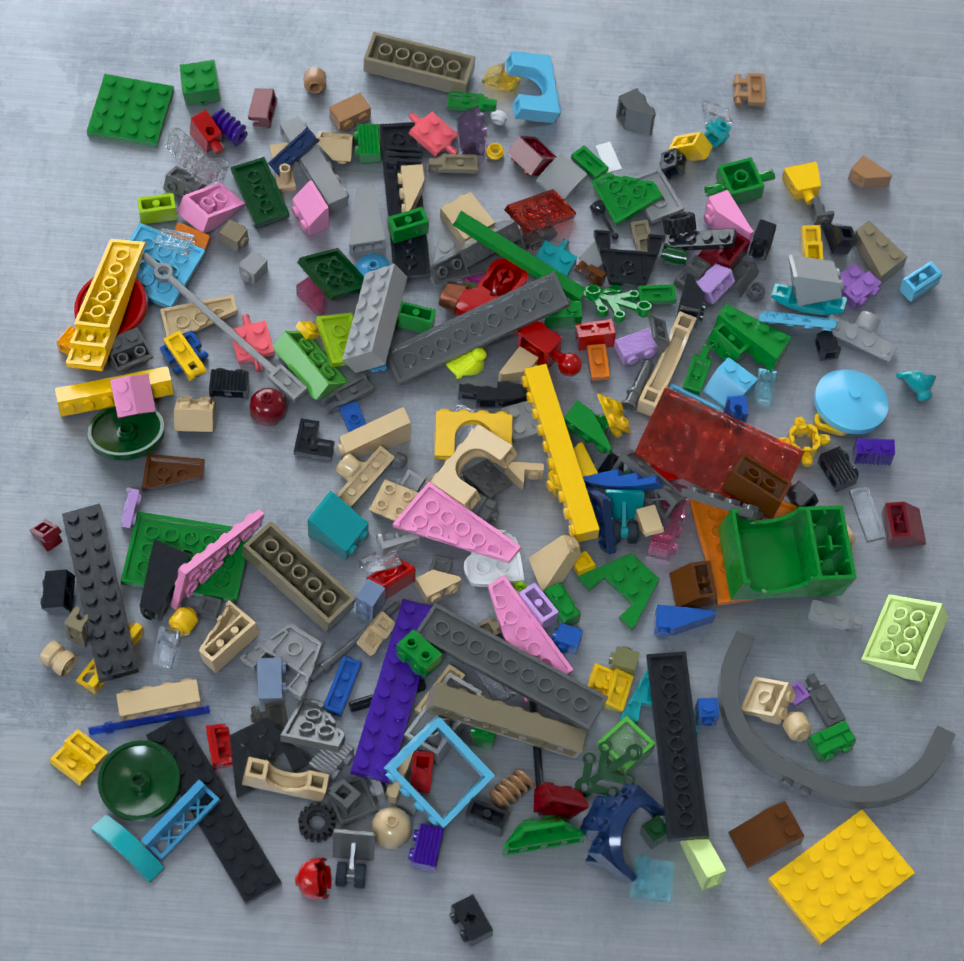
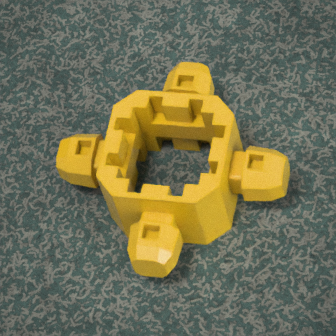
[776,417,830,467]

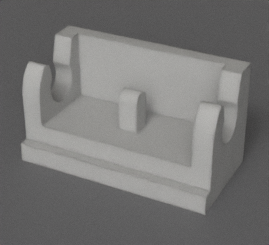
[376,530,420,557]

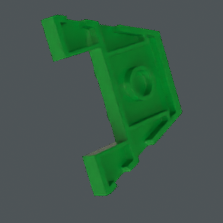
[577,553,659,631]

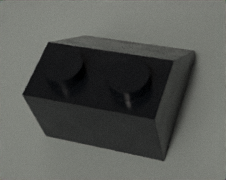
[676,274,707,328]

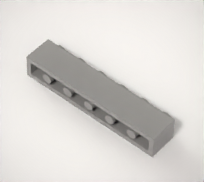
[280,116,349,214]

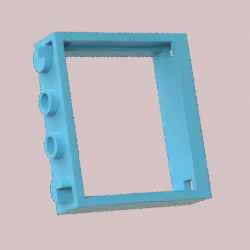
[383,716,495,828]

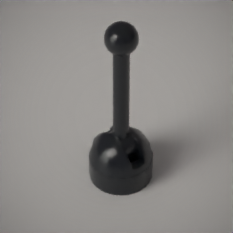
[590,200,619,240]

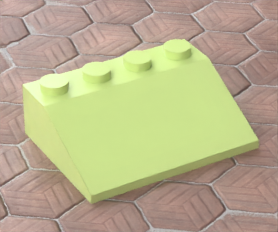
[861,595,949,682]

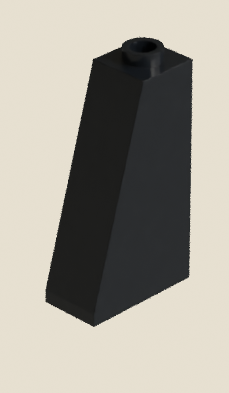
[139,540,191,622]

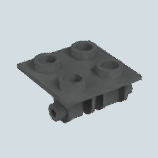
[462,459,513,500]

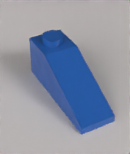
[654,604,716,637]

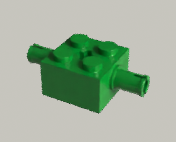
[704,157,775,204]

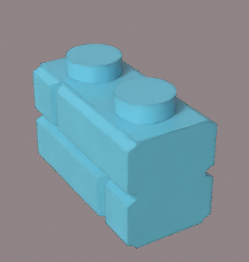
[899,261,942,302]

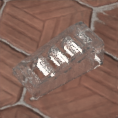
[154,228,196,256]

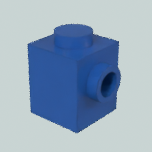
[551,623,583,655]
[695,698,719,726]

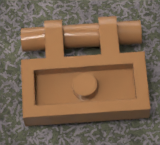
[733,73,766,107]

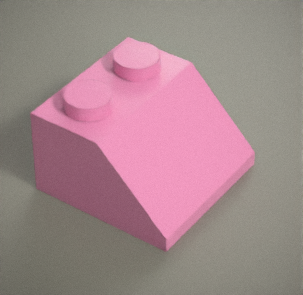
[291,180,329,236]
[110,374,156,419]

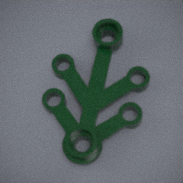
[575,741,643,797]

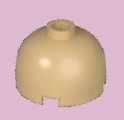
[371,807,412,849]

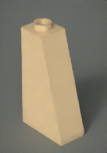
[337,407,411,458]

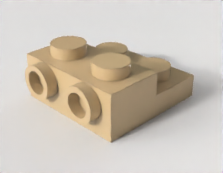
[741,676,795,725]

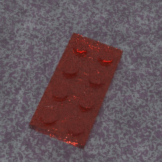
[504,189,577,235]

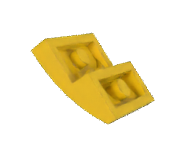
[587,663,634,712]
[49,729,109,786]

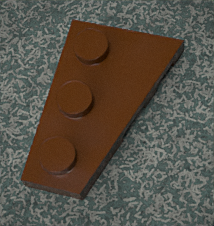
[142,454,205,491]

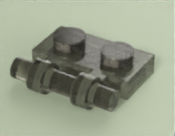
[250,700,288,733]

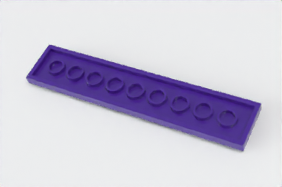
[350,599,432,784]

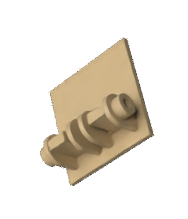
[369,479,419,521]

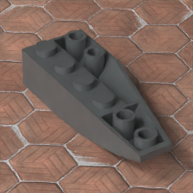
[429,220,527,284]

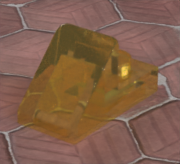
[481,63,521,94]

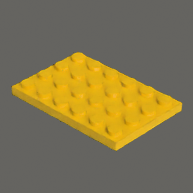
[768,810,915,946]

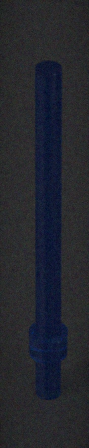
[88,705,210,736]

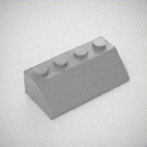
[404,673,483,764]

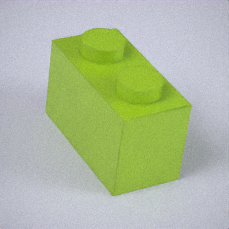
[137,193,177,224]

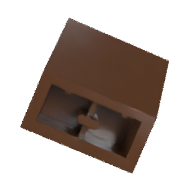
[669,561,717,608]

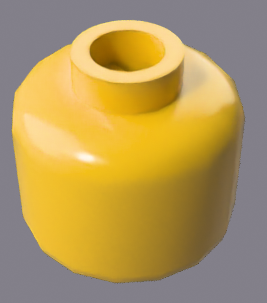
[168,607,198,637]

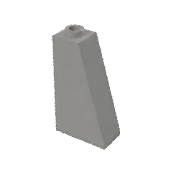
[349,185,386,255]

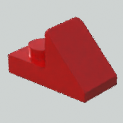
[410,751,434,793]

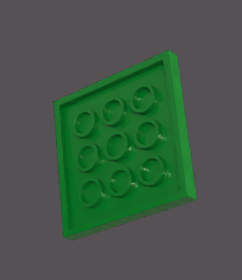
[87,74,174,148]

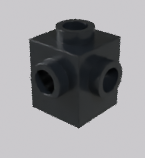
[660,148,687,180]

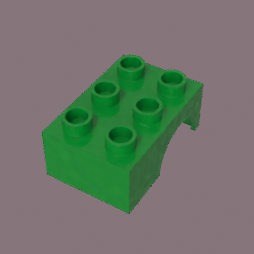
[718,505,857,600]

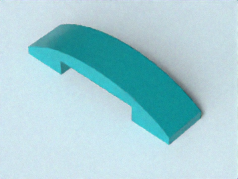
[771,283,847,315]
[91,814,165,883]

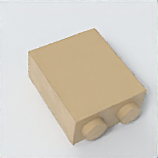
[440,192,495,244]

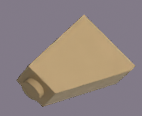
[529,535,581,592]

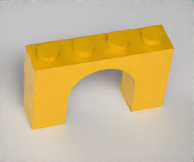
[433,409,512,463]

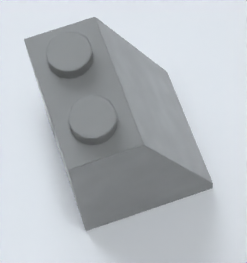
[788,255,844,306]

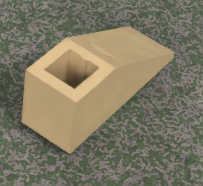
[397,164,424,213]

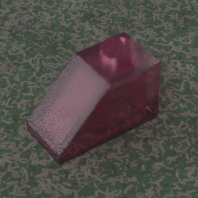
[296,277,325,316]

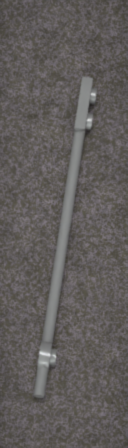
[142,253,308,402]

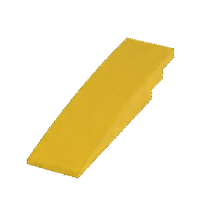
[65,239,146,371]

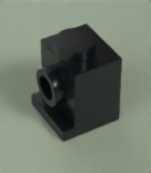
[814,330,841,361]

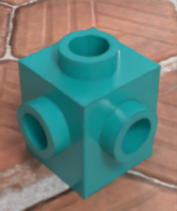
[703,116,732,149]

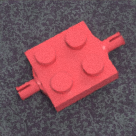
[408,112,459,157]
[232,314,275,372]

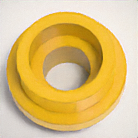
[486,143,504,160]

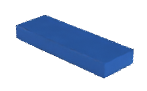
[323,656,362,717]

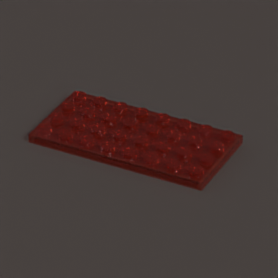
[633,386,805,519]

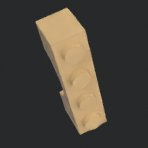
[242,757,329,802]

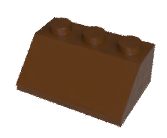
[722,452,792,518]

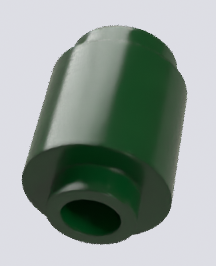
[661,246,688,267]

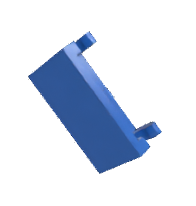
[723,396,748,432]

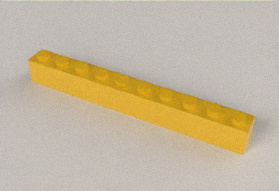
[521,364,600,542]

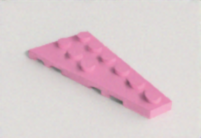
[488,575,574,703]

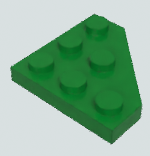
[591,173,664,226]

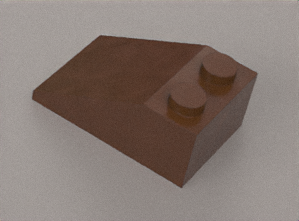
[728,801,805,869]

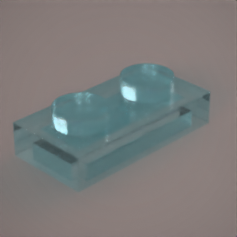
[754,368,777,407]

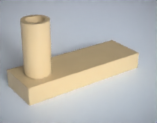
[270,142,296,193]

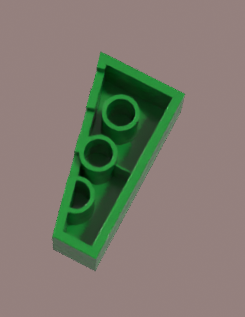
[713,304,791,374]

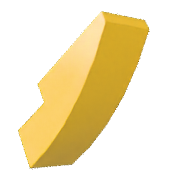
[800,225,823,260]

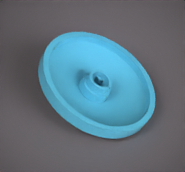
[814,369,889,434]

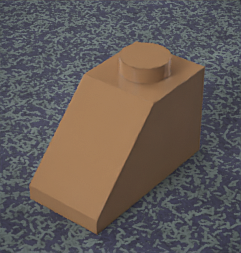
[848,155,893,188]

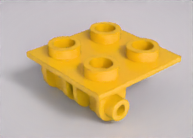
[597,394,631,438]

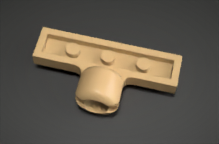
[336,445,395,508]

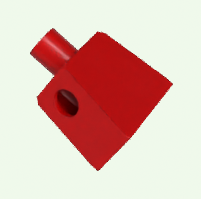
[190,109,225,155]

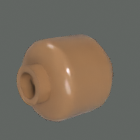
[303,67,327,94]

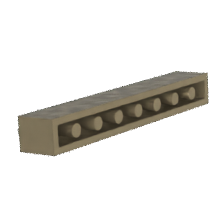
[425,683,586,759]

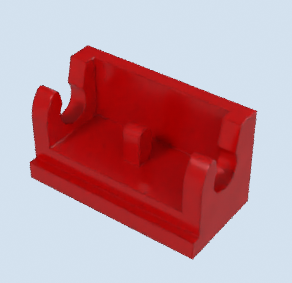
[575,319,616,351]
[206,723,233,770]

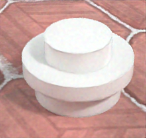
[490,110,508,125]

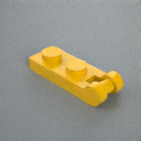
[163,330,207,381]

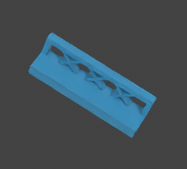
[141,780,221,861]

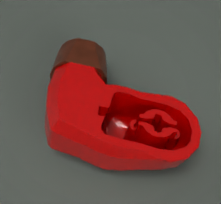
[439,258,528,316]

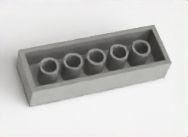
[342,264,407,373]

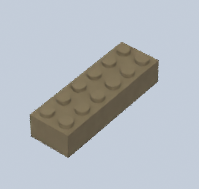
[364,32,475,93]
[242,521,356,633]

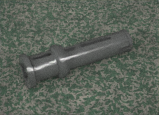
[621,360,654,413]

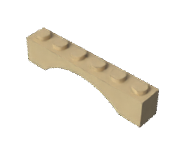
[637,311,697,418]

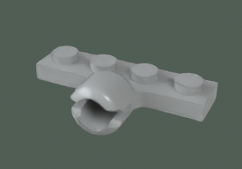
[822,311,897,364]

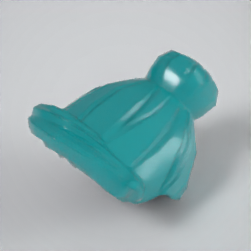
[896,371,936,401]

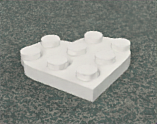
[463,529,525,587]

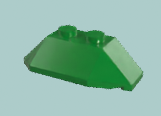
[503,815,585,856]

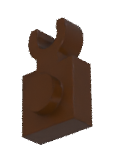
[575,259,606,287]

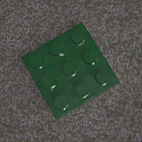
[297,248,364,301]

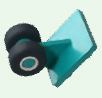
[605,489,644,544]

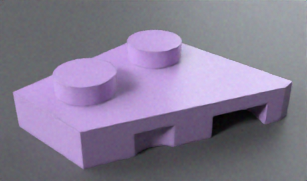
[120,487,141,528]

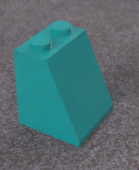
[307,491,369,560]

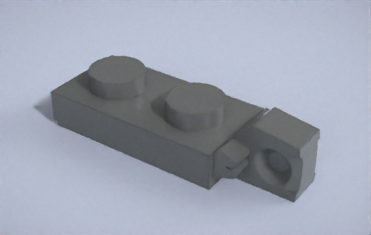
[805,673,846,728]

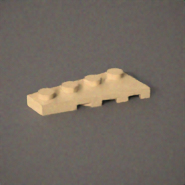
[160,294,238,337]

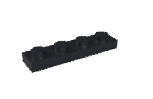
[663,229,737,251]

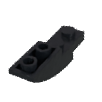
[458,381,528,409]

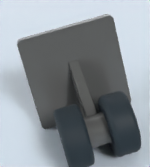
[333,829,375,889]

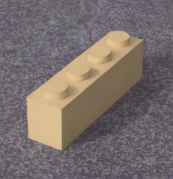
[116,678,201,723]

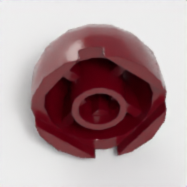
[249,388,287,427]

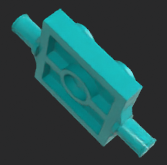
[536,238,577,276]

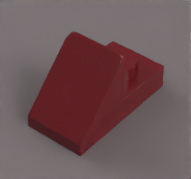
[29,519,63,552]

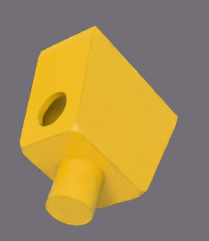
[782,161,821,205]

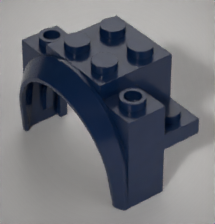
[580,784,664,882]

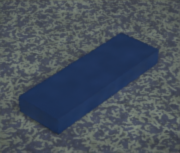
[268,127,320,177]

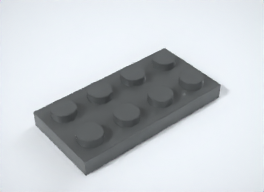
[680,486,764,520]

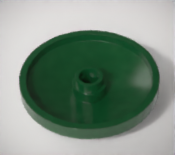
[87,406,165,461]
[98,740,181,822]

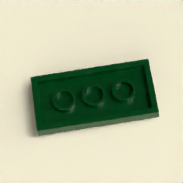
[231,157,290,228]

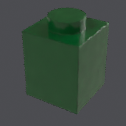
[640,815,667,850]

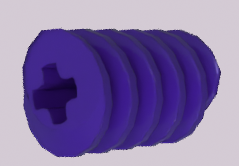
[212,108,248,146]

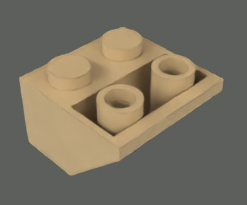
[174,396,215,432]

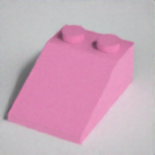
[177,182,245,233]
[703,190,753,252]

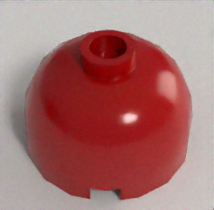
[295,858,332,900]

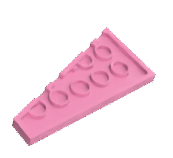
[393,482,521,564]
[171,509,264,610]

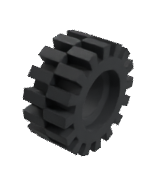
[662,212,697,235]
[298,802,336,843]

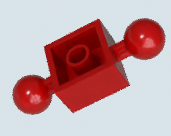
[510,321,582,377]

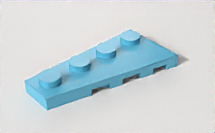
[759,310,838,331]

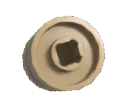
[39,640,78,677]

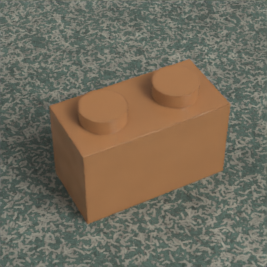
[329,92,371,132]

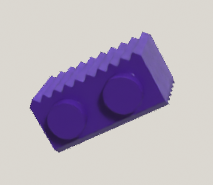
[853,438,895,466]
[408,823,444,872]

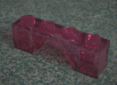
[647,482,689,562]

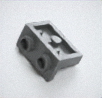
[163,166,208,198]

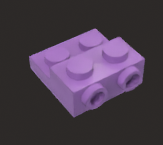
[839,263,882,310]

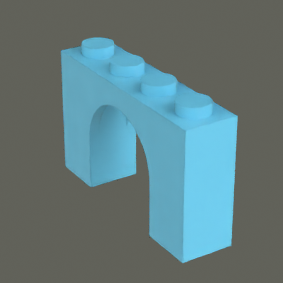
[505,51,561,124]

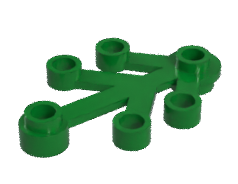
[583,285,652,322]

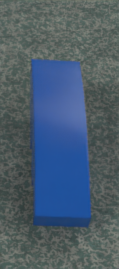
[583,469,663,491]

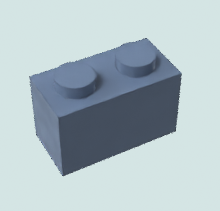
[356,579,385,622]
[257,658,286,699]

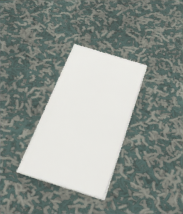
[596,142,622,173]

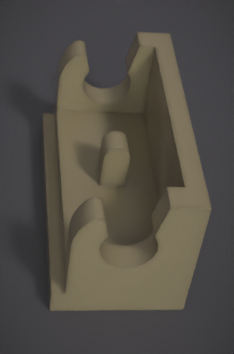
[64,606,89,648]

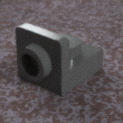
[809,197,835,225]

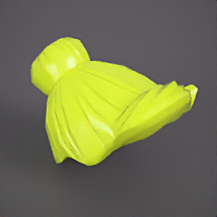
[446,347,487,379]

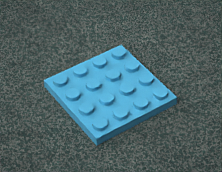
[129,223,206,308]

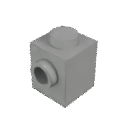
[239,251,268,285]

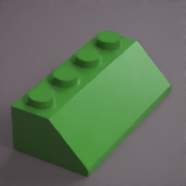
[272,331,349,400]

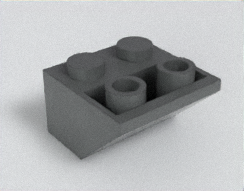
[616,88,656,136]
[108,327,153,372]

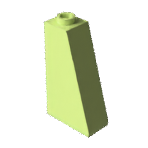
[679,839,726,891]

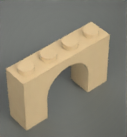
[430,424,517,511]

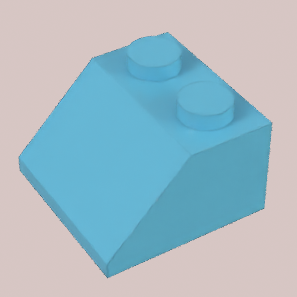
[703,357,758,408]

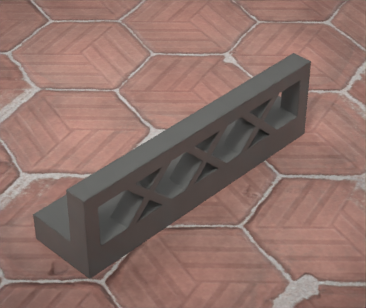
[611,450,687,519]

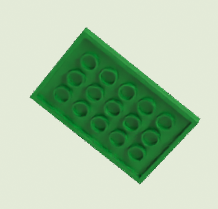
[120,511,252,603]

